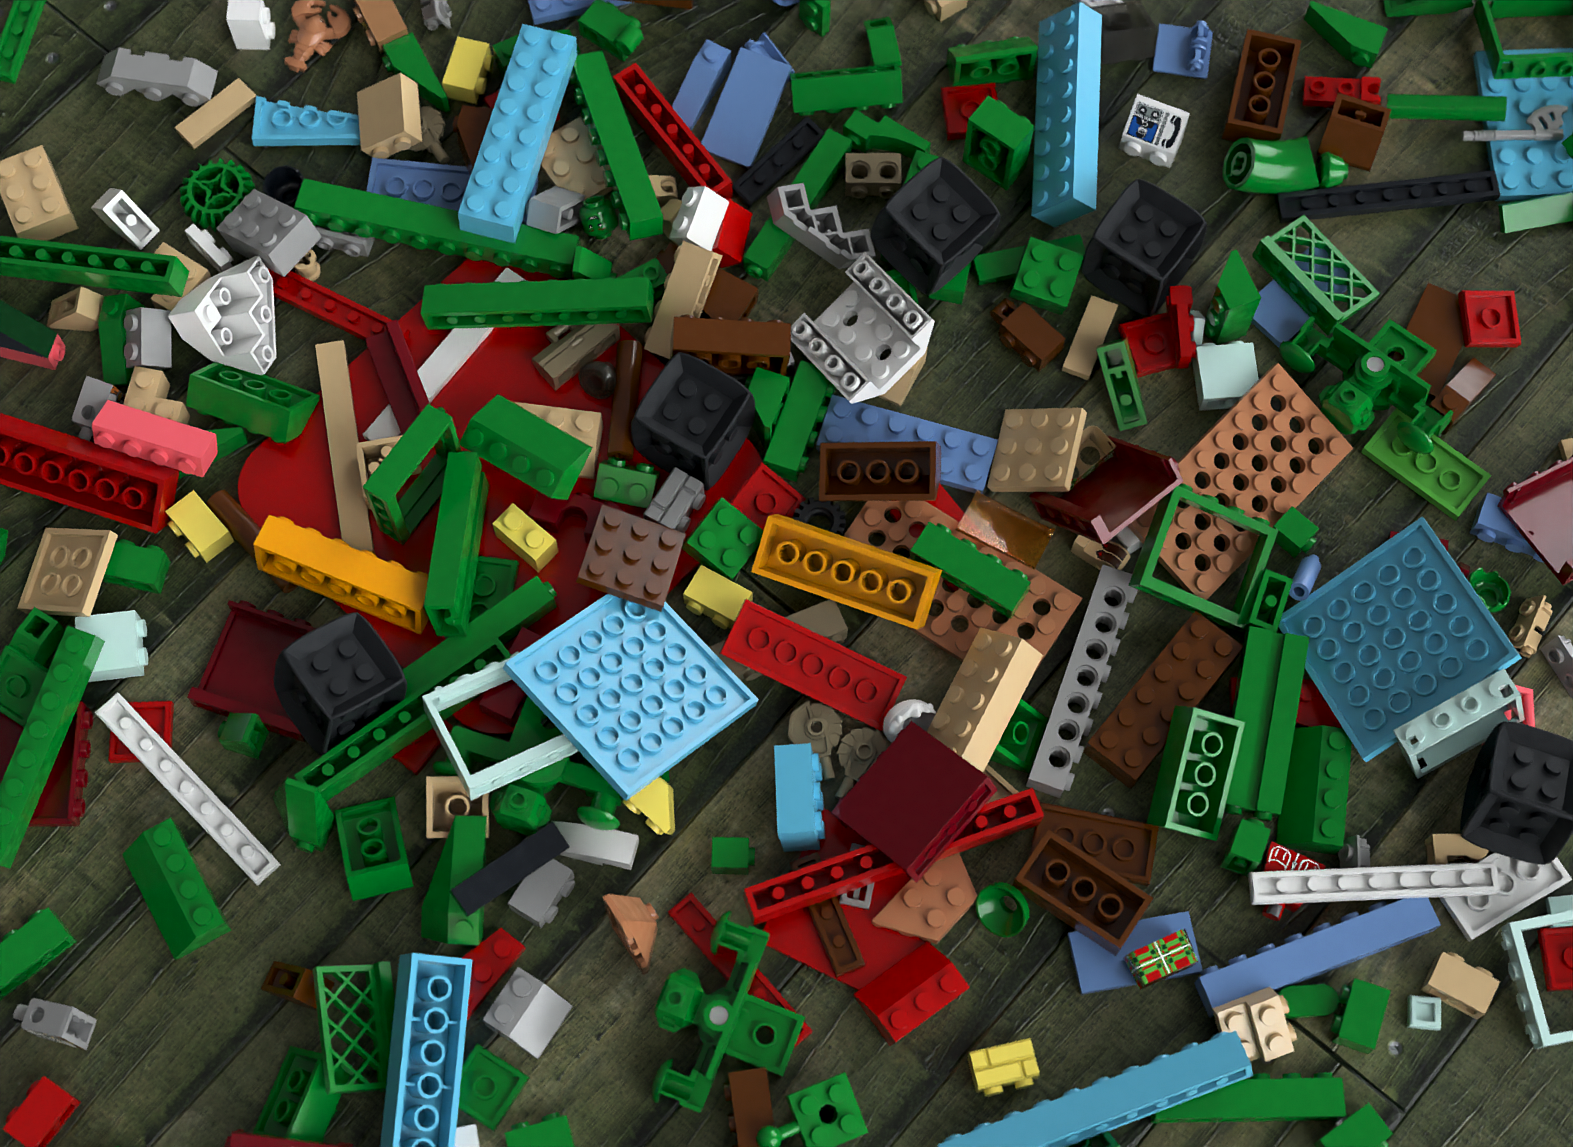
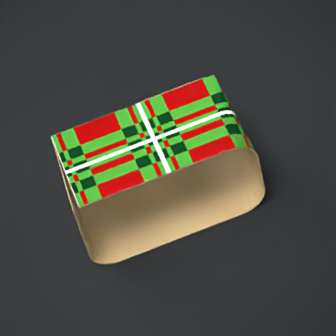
[1070,426,1116,490]

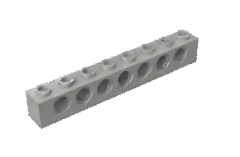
[1026,564,1138,798]

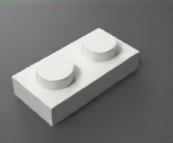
[185,224,233,273]

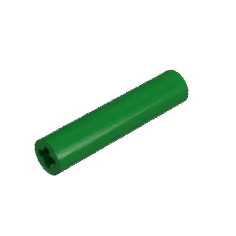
[1386,94,1507,122]

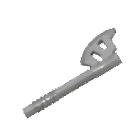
[1461,105,1568,141]

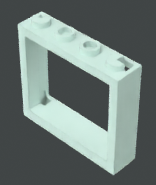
[422,651,579,800]
[1393,669,1525,779]
[1501,910,1573,1049]

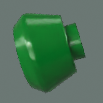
[1315,152,1348,189]

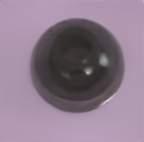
[578,361,617,400]

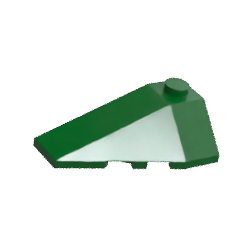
[273,778,336,853]
[421,815,487,945]

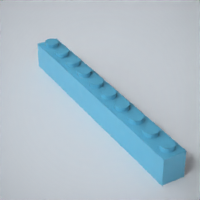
[938,1031,1253,1147]

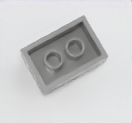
[217,189,322,277]

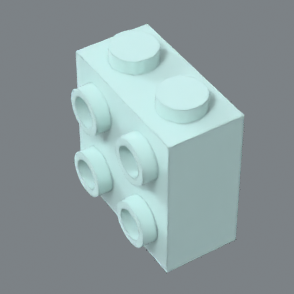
[1192,341,1259,411]
[75,610,148,682]

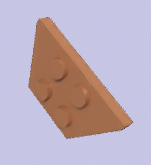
[872,853,977,944]

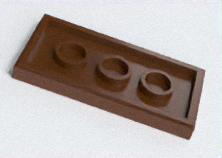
[1392,282,1464,400]
[1029,802,1159,886]

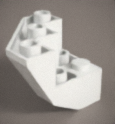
[168,256,276,375]

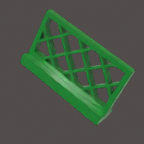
[1252,215,1380,336]
[312,961,395,1094]

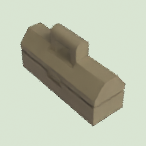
[532,324,621,391]

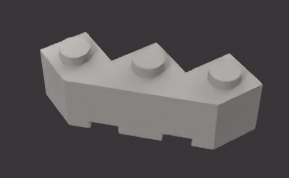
[96,48,218,107]
[767,183,876,269]

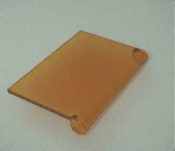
[956,490,1055,570]

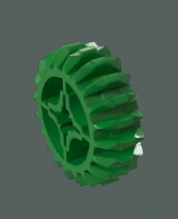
[180,158,256,232]

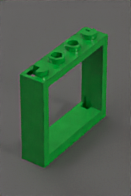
[1473,0,1573,79]
[363,404,462,545]
[1128,483,1278,630]

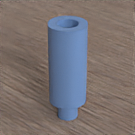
[1289,554,1321,601]

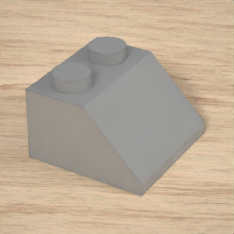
[483,967,573,1059]

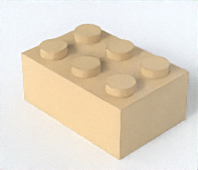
[0,145,78,241]

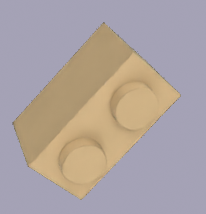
[1421,952,1500,1019]

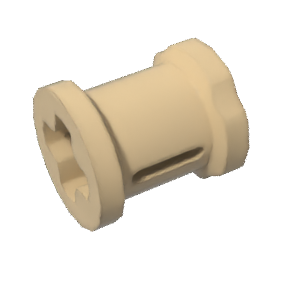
[294,249,321,281]

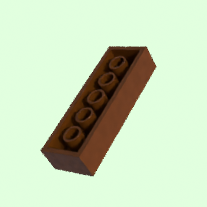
[1083,611,1244,789]

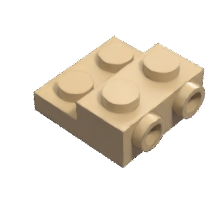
[1212,987,1297,1062]

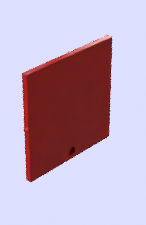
[763,808,926,991]

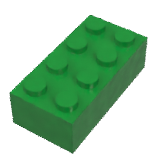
[1146,705,1245,841]

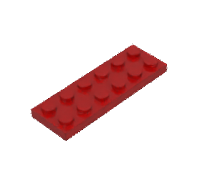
[719,599,907,731]

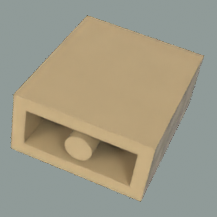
[357,73,422,159]

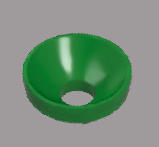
[976,882,1029,937]

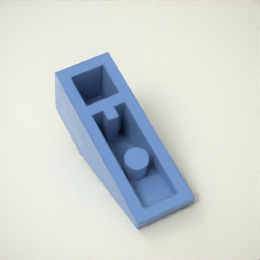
[672,39,731,131]

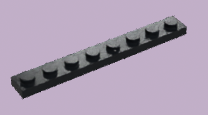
[1275,170,1501,223]

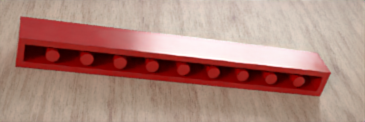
[743,788,1044,925]

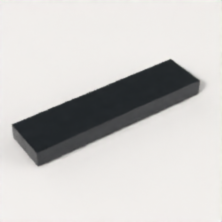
[732,116,825,209]
[449,822,570,917]

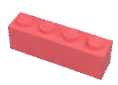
[92,400,218,478]

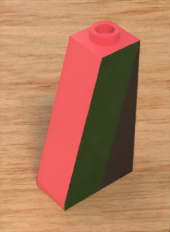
[0,300,66,370]

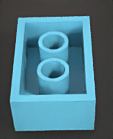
[774,743,825,852]

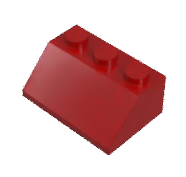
[853,941,970,1046]

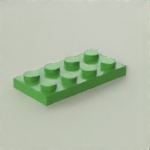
[1361,408,1491,521]

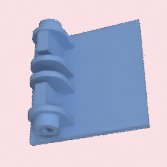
[1153,20,1213,79]

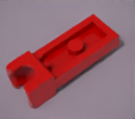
[1302,76,1382,107]
[1165,285,1196,369]

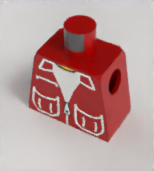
[1260,841,1326,921]

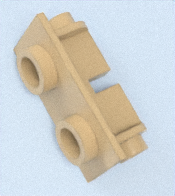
[1509,595,1553,658]

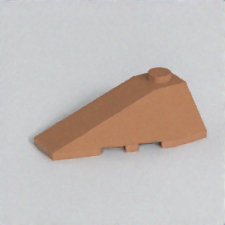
[603,894,659,975]

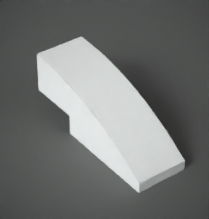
[551,821,639,870]

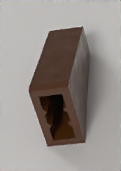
[656,242,758,320]

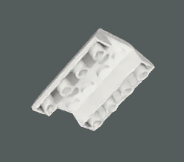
[791,252,935,404]

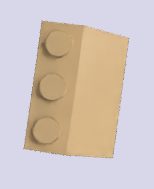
[515,402,603,479]

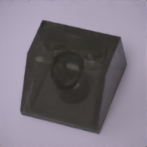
[1089,0,1157,64]

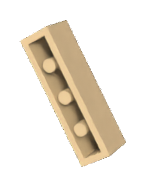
[644,241,723,359]

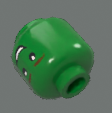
[579,195,618,239]

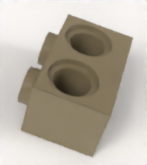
[845,153,902,199]

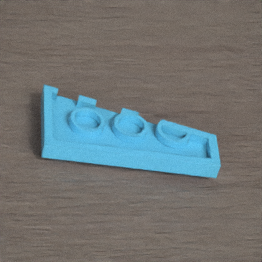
[252,96,361,146]

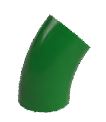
[1223,136,1319,194]

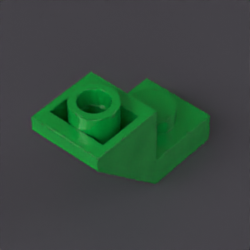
[863,16,902,66]

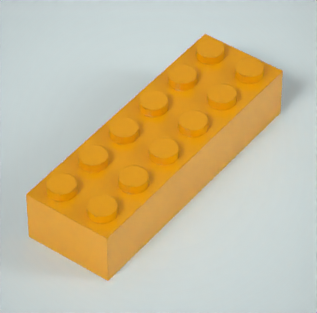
[751,514,942,630]
[253,515,429,635]

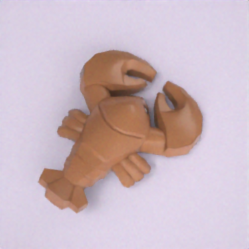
[284,0,351,72]

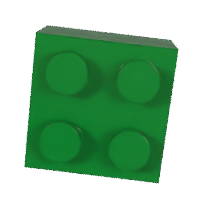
[1008,236,1084,315]
[682,497,763,580]

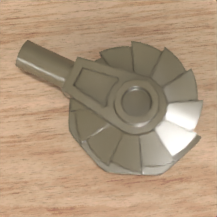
[410,105,450,164]
[788,700,843,781]
[835,727,891,800]

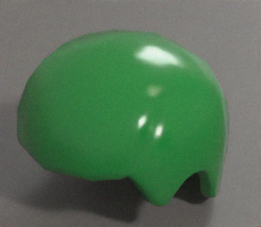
[1468,567,1511,613]

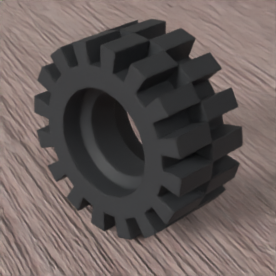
[793,496,846,536]

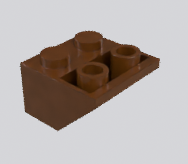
[1317,93,1392,172]

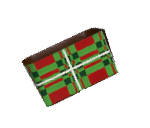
[1124,928,1198,990]

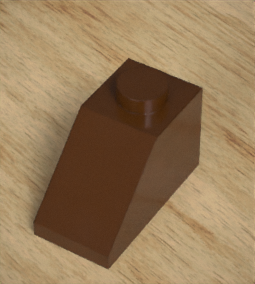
[261,961,335,1010]

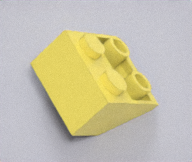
[622,777,675,835]

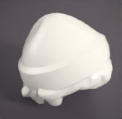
[883,699,936,743]

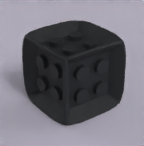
[870,157,1001,295]
[1082,178,1207,316]
[631,352,755,490]
[273,612,407,756]
[1460,722,1573,865]

